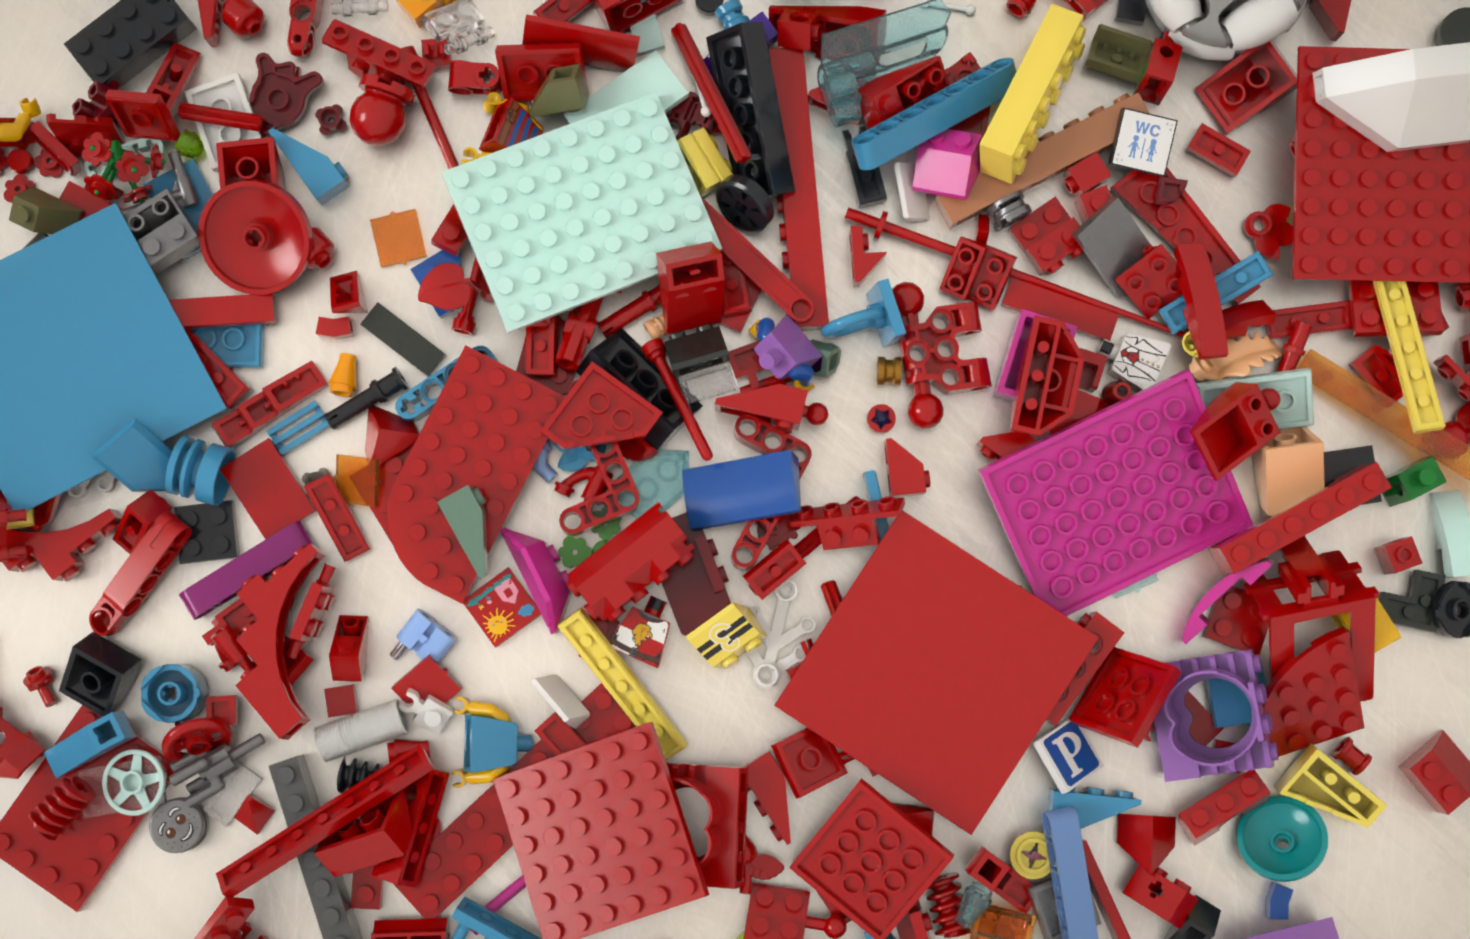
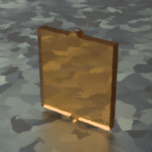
[370,209,427,268]
[334,454,381,507]

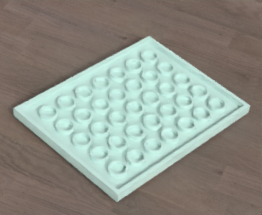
[442,92,722,334]

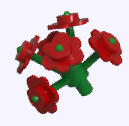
[82,132,166,204]

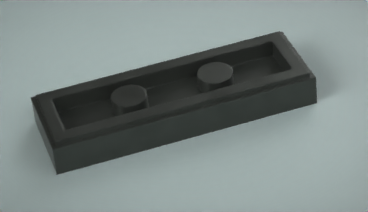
[360,302,446,377]

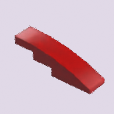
[1173,242,1228,360]
[212,361,328,448]

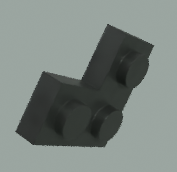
[1379,570,1446,632]

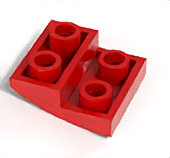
[939,236,1017,310]

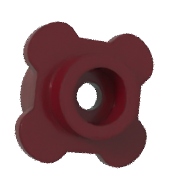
[315,104,347,136]

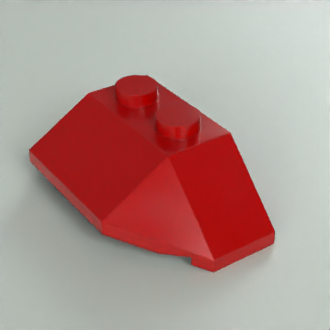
[1010,315,1085,436]

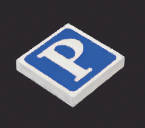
[1033,718,1104,794]

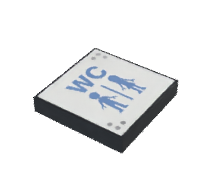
[1108,108,1178,177]

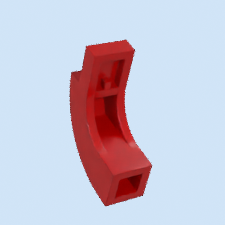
[964,846,1033,915]

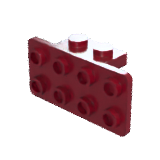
[662,512,731,635]

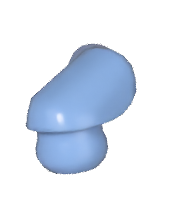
[533,441,558,483]

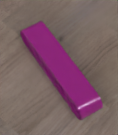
[179,521,315,620]

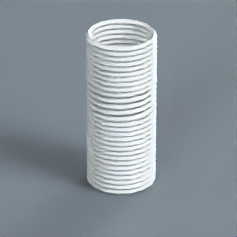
[313,699,409,762]

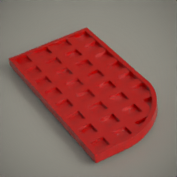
[387,345,565,604]

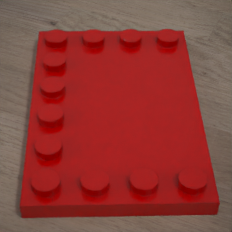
[0,705,174,912]

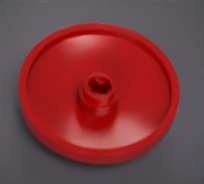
[198,179,313,295]

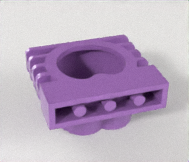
[1154,649,1279,782]

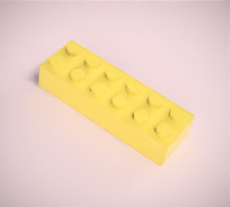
[980,4,1086,184]

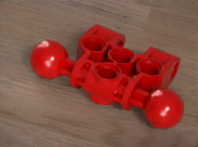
[892,282,992,429]

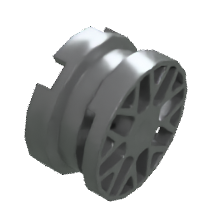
[986,191,1032,230]

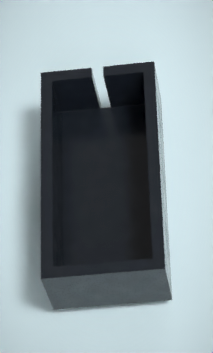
[64,0,197,88]

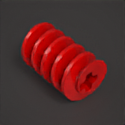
[28,777,96,840]
[926,872,972,938]

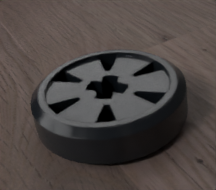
[716,174,774,233]

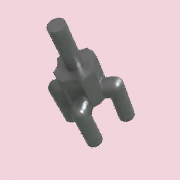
[169,733,266,808]

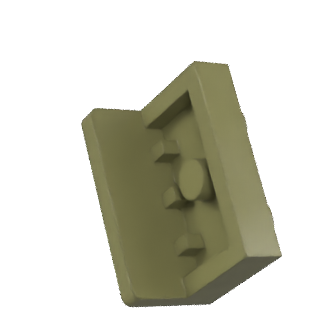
[1085,24,1152,84]

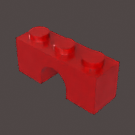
[1178,770,1271,846]

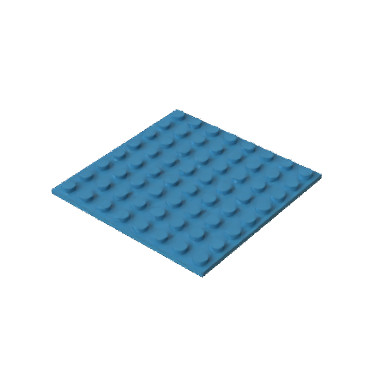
[0,203,227,511]

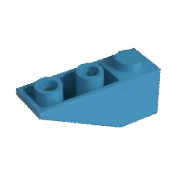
[44,711,136,779]
[1047,787,1142,829]

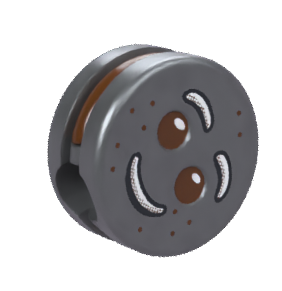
[149,797,209,853]

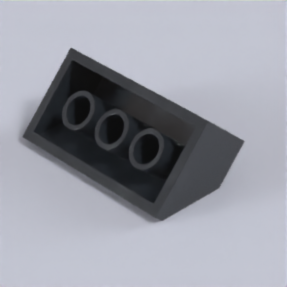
[576,328,703,450]

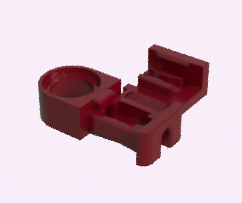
[666,91,717,140]

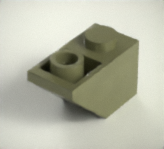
[529,64,589,117]

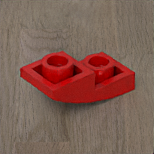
[1222,300,1277,339]

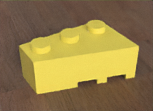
[1273,743,1387,828]

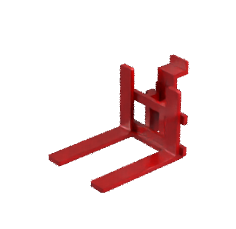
[1241,536,1379,702]

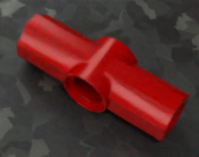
[555,297,604,371]

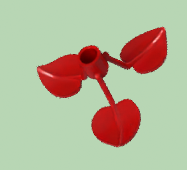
[418,263,550,327]

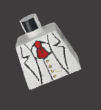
[1097,333,1172,393]

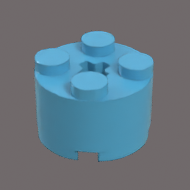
[140,664,209,723]

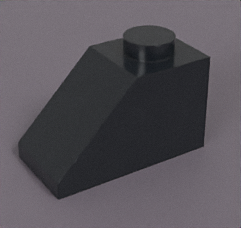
[1164,895,1221,939]

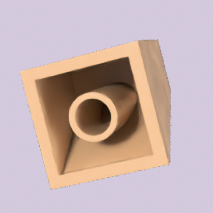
[1251,426,1325,517]

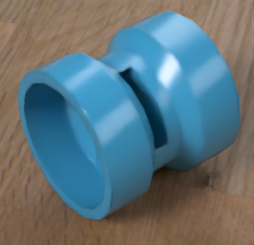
[715,0,750,30]

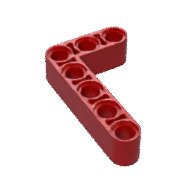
[559,380,639,536]
[731,414,812,571]

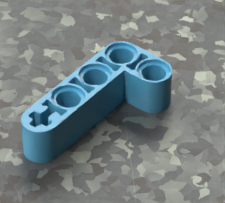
[395,346,499,422]

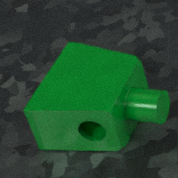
[1382,456,1446,507]

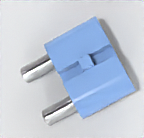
[390,608,457,663]

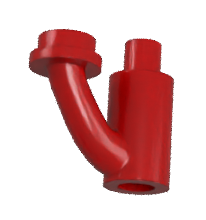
[554,466,614,511]
[211,625,253,672]

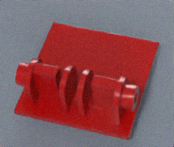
[1115,244,1182,319]

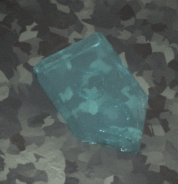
[616,450,689,519]

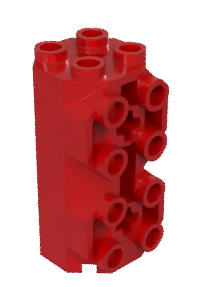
[565,502,695,622]

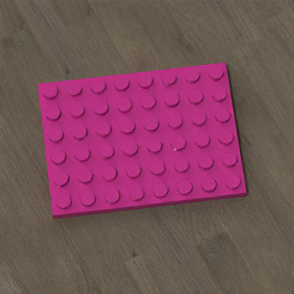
[978,369,1253,616]

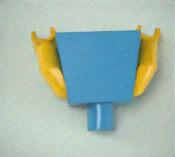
[451,697,533,788]

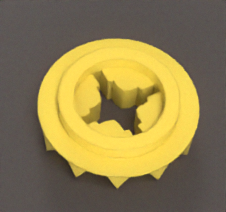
[1010,832,1051,879]

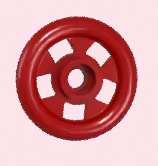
[162,718,233,762]

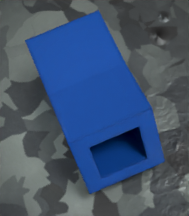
[1265,881,1293,920]

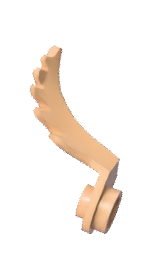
[1189,332,1282,382]

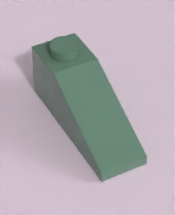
[437,485,488,579]

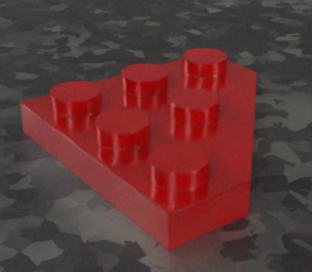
[540,362,663,450]

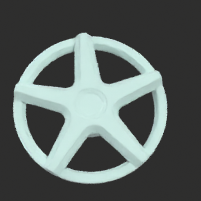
[102,749,167,816]

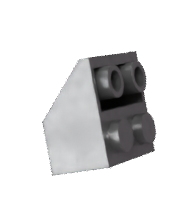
[124,188,200,273]

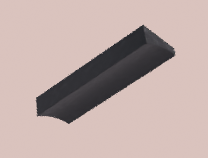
[706,22,795,198]

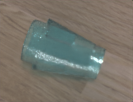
[955,882,993,928]

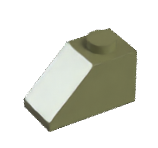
[9,187,83,234]

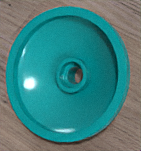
[1237,796,1328,882]

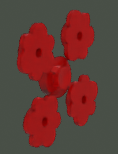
[0,122,63,203]

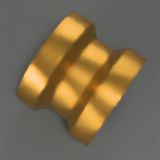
[877,357,902,386]

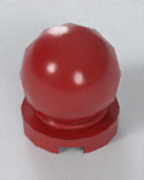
[349,74,415,147]

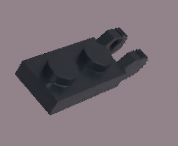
[842,126,887,208]

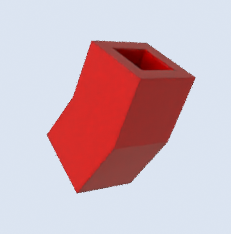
[316,317,354,340]

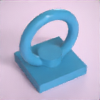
[821,279,906,348]

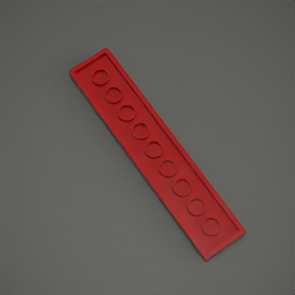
[394,683,636,919]

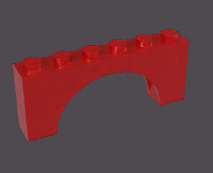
[1208,462,1392,574]

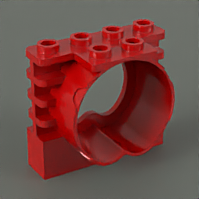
[666,762,748,889]

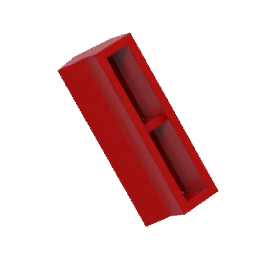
[371,918,450,939]

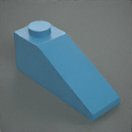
[268,128,350,205]

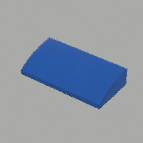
[682,450,801,531]

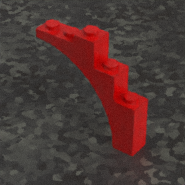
[2,509,122,582]
[235,544,325,740]

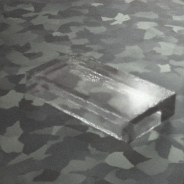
[676,361,739,405]
[203,762,263,827]

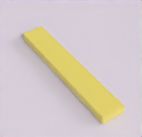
[1373,281,1446,434]
[558,607,688,760]

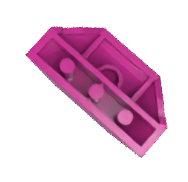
[500,528,572,635]

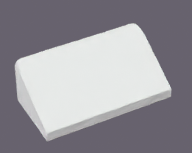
[894,162,930,223]
[532,675,590,729]

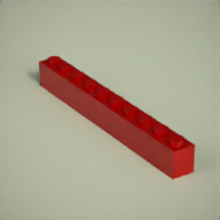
[769,47,829,332]

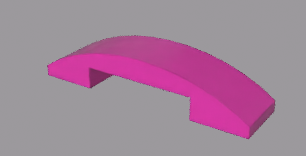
[1182,557,1274,644]

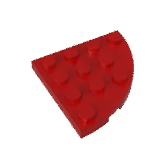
[1263,627,1365,757]

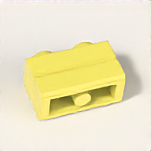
[677,127,733,197]

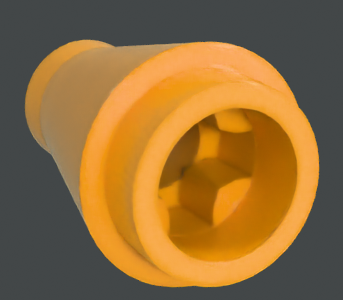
[328,353,357,397]

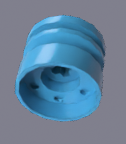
[165,435,236,506]

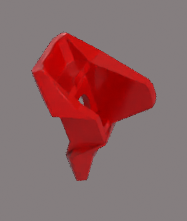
[0,707,45,779]

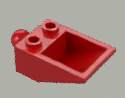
[1190,382,1281,481]
[715,384,829,433]

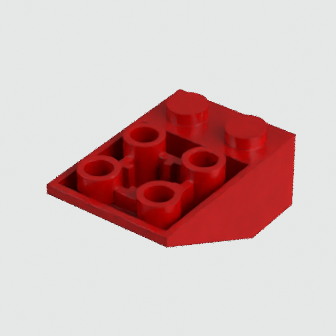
[854,56,950,129]
[656,241,725,334]

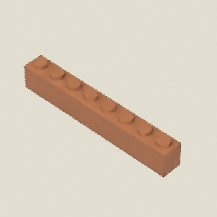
[934,92,1150,229]

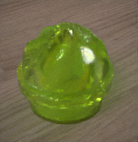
[174,129,204,158]

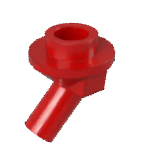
[23,666,57,707]

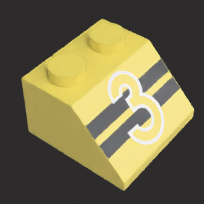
[686,602,767,669]

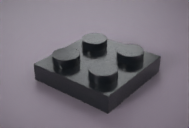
[174,500,240,564]

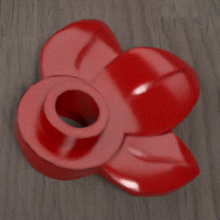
[1244,204,1293,260]

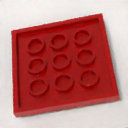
[789,778,955,939]

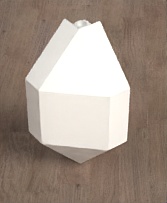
[1313,42,1470,152]

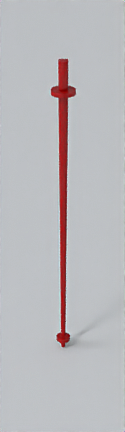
[845,207,1189,343]

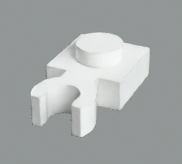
[398,688,454,736]

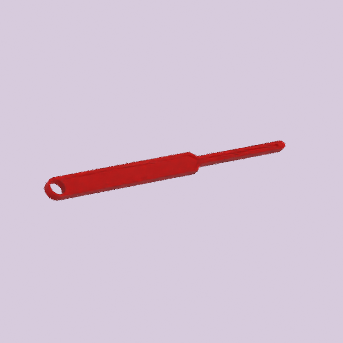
[700,196,815,323]

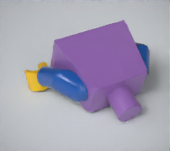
[748,314,822,392]

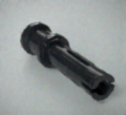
[324,367,409,430]

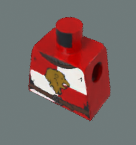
[609,596,671,668]

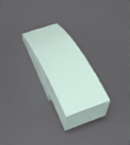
[1430,490,1470,578]

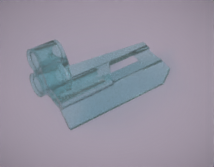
[817,0,951,128]

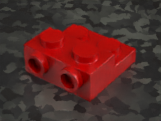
[1008,196,1084,276]

